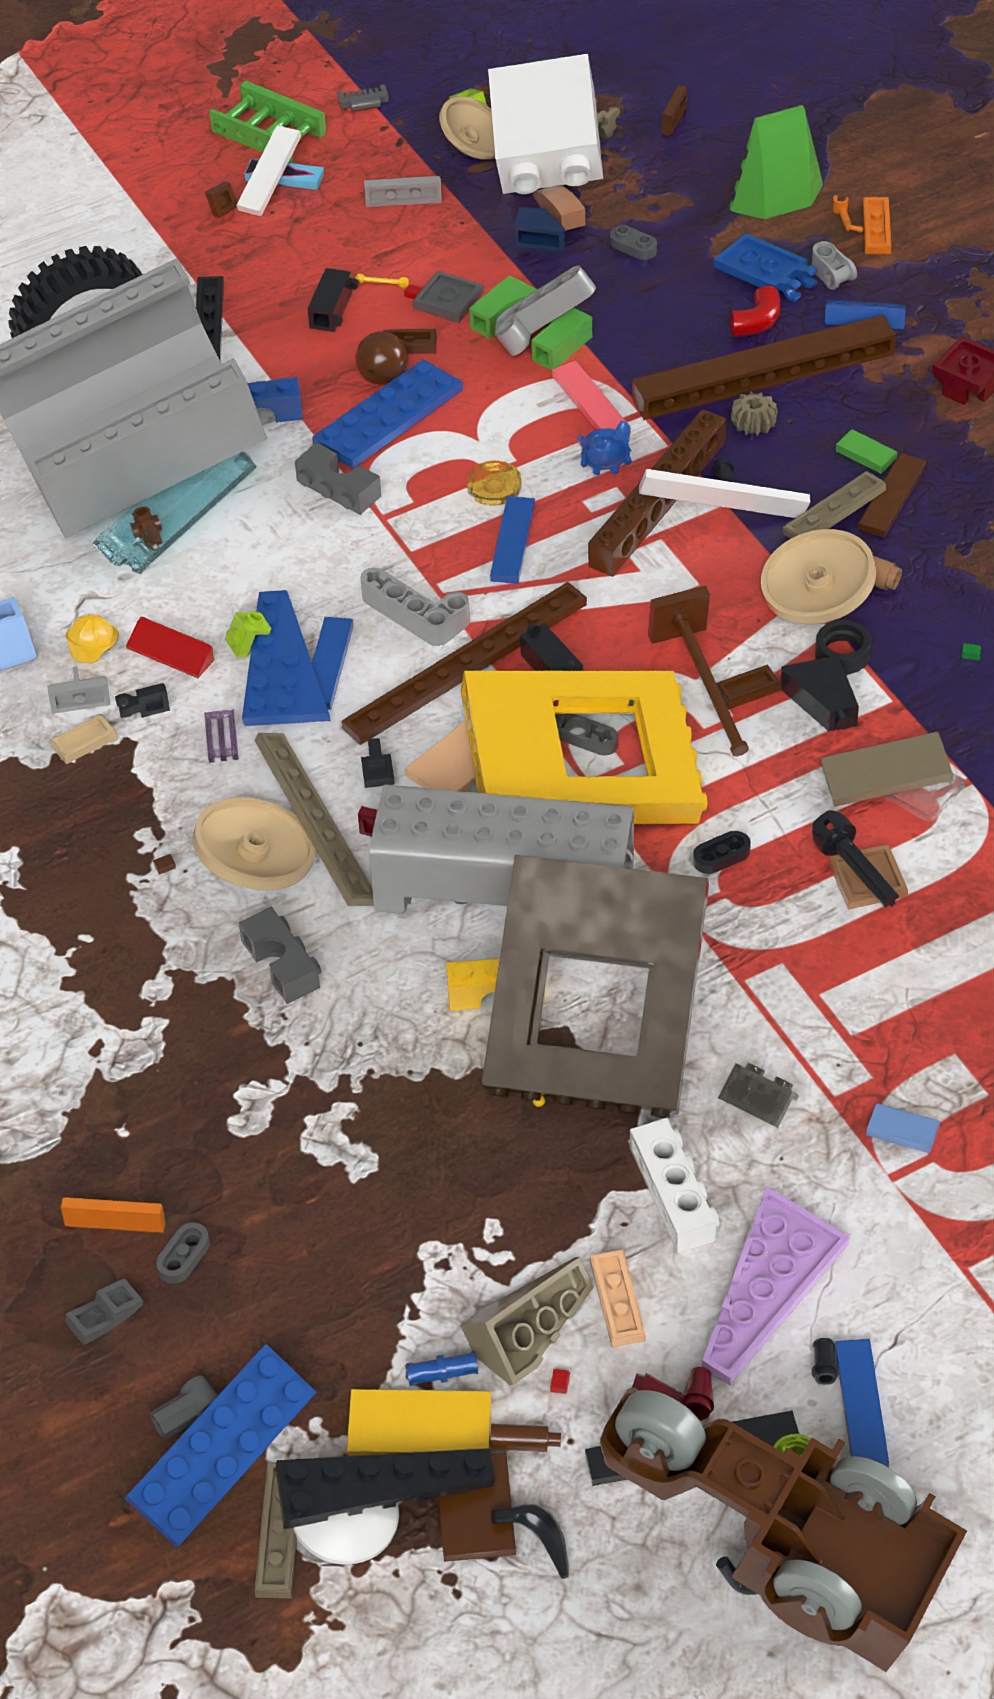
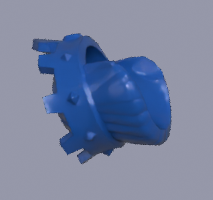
[577,421,632,475]

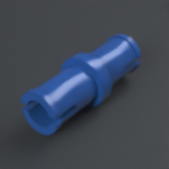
[406,1351,479,1386]

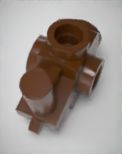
[130,506,163,551]

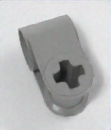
[811,241,857,290]

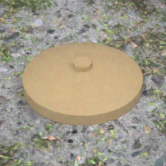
[761,529,876,624]
[193,797,316,890]

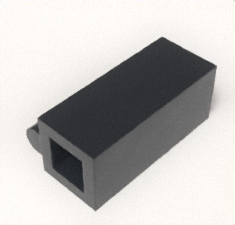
[308,268,359,332]
[520,622,583,671]

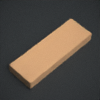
[590,1249,646,1348]

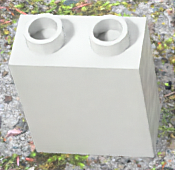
[488,54,604,194]

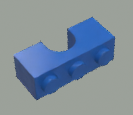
[247,377,303,423]

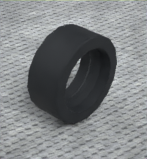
[815,620,871,675]

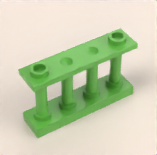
[209,80,326,163]

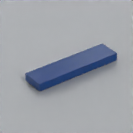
[490,496,535,584]
[312,617,354,710]
[835,1339,889,1467]

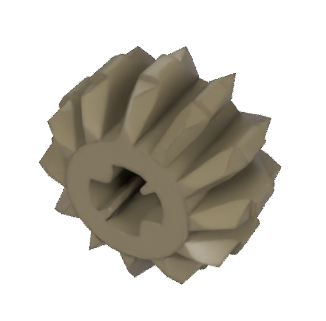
[731,391,777,437]

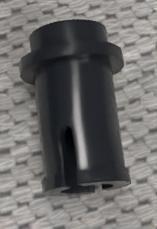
[712,458,734,482]
[811,1338,839,1385]

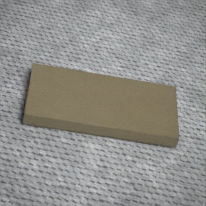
[820,732,953,807]

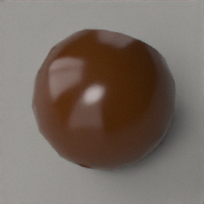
[355,331,408,385]

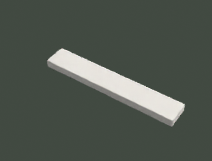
[639,469,810,518]

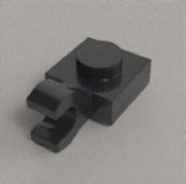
[115,683,170,718]
[361,738,395,788]

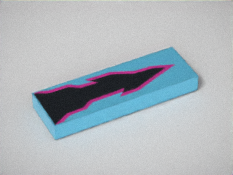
[244,158,324,190]

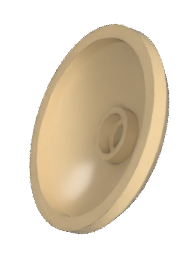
[439,97,495,160]

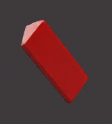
[126,617,214,678]

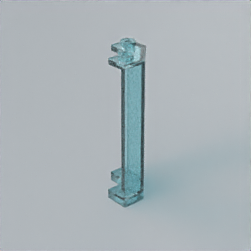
[92,451,257,574]

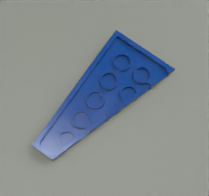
[242,590,331,726]

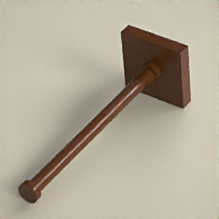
[648,585,749,757]

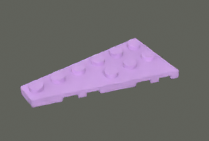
[702,1186,850,1385]

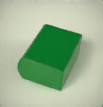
[962,643,981,660]

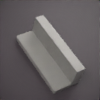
[364,176,442,207]

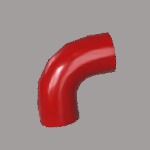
[730,286,781,337]

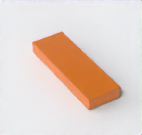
[863,197,891,254]
[61,1197,166,1233]

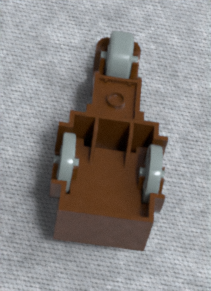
[600,1387,967,1672]

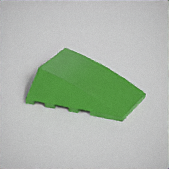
[729,105,823,219]

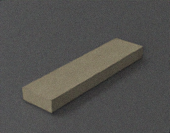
[783,471,886,539]
[254,1462,297,1598]

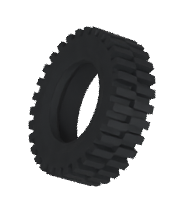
[8,246,143,338]

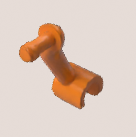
[833,195,863,233]

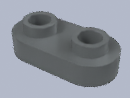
[610,225,657,260]
[156,1222,210,1284]

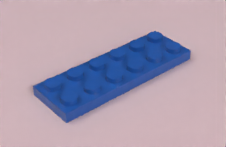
[312,359,463,468]
[124,1344,316,1548]

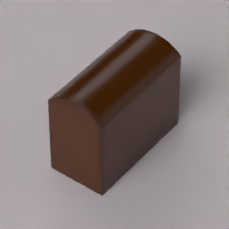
[153,854,176,875]

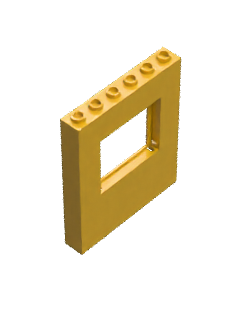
[460,671,707,824]

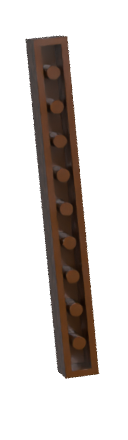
[632,315,896,420]

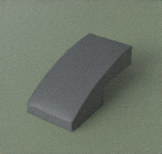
[65,1278,143,1346]

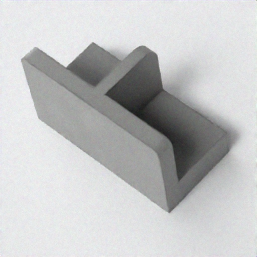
[47,666,111,714]

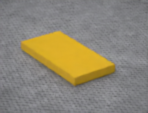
[347,1389,492,1456]

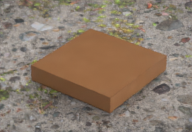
[829,844,908,910]

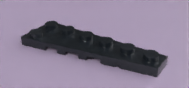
[275,1448,495,1529]

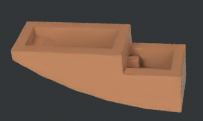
[533,185,586,231]

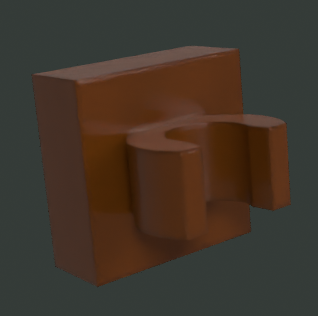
[205,182,237,217]

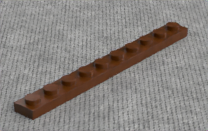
[341,582,587,745]

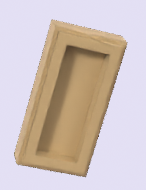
[50,714,117,764]

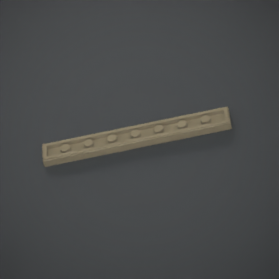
[254,733,374,906]

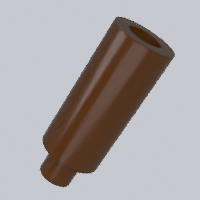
[490,1423,561,1452]

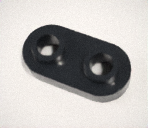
[693,831,751,874]

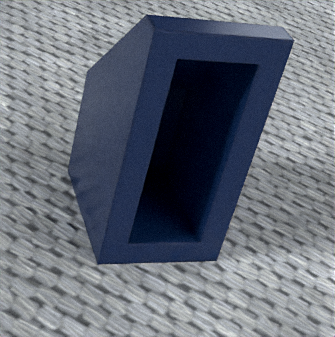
[513,206,565,252]

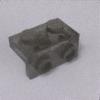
[718,1062,799,1128]

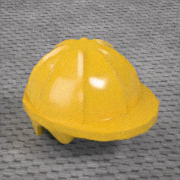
[65,613,119,663]

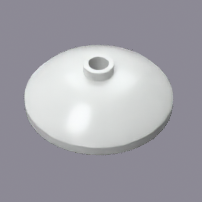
[293,1502,399,1564]

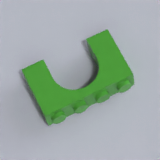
[469,275,592,371]

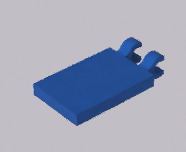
[713,233,818,302]

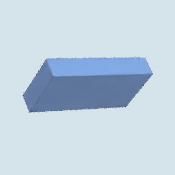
[866,1103,940,1153]

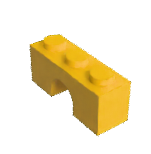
[446,955,545,1011]

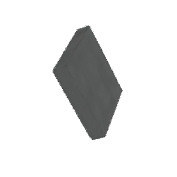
[413,271,484,323]

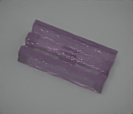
[204,709,239,763]

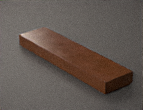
[858,453,927,538]

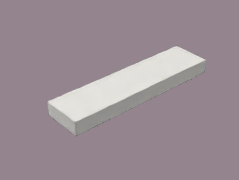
[237,125,301,216]

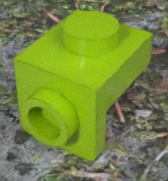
[225,611,271,658]

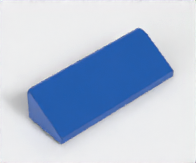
[825,300,906,329]

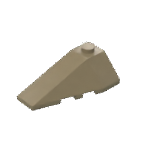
[460,1257,593,1385]

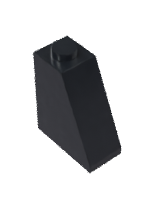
[780,656,859,732]

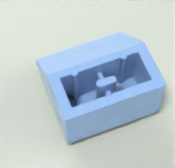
[0,597,37,671]

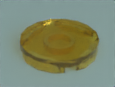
[466,461,522,506]

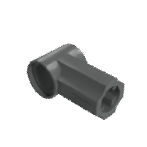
[149,1375,219,1440]

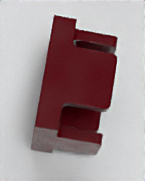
[932,336,994,405]

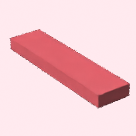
[552,361,625,430]

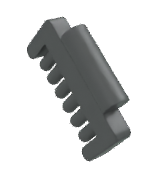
[337,84,389,111]

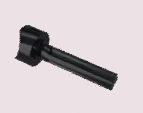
[812,810,899,908]

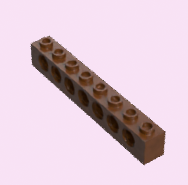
[588,409,726,577]

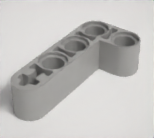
[495,266,596,356]
[360,568,470,646]

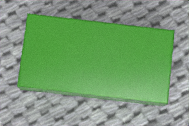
[836,429,897,474]

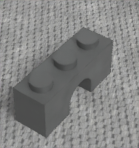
[295,443,382,515]
[239,906,321,1004]

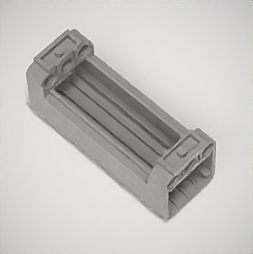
[369,785,634,914]

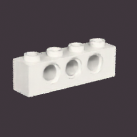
[630,1118,719,1253]

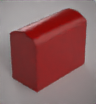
[404,284,423,299]
[550,1369,570,1394]

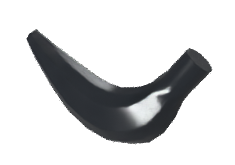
[491,1504,569,1579]

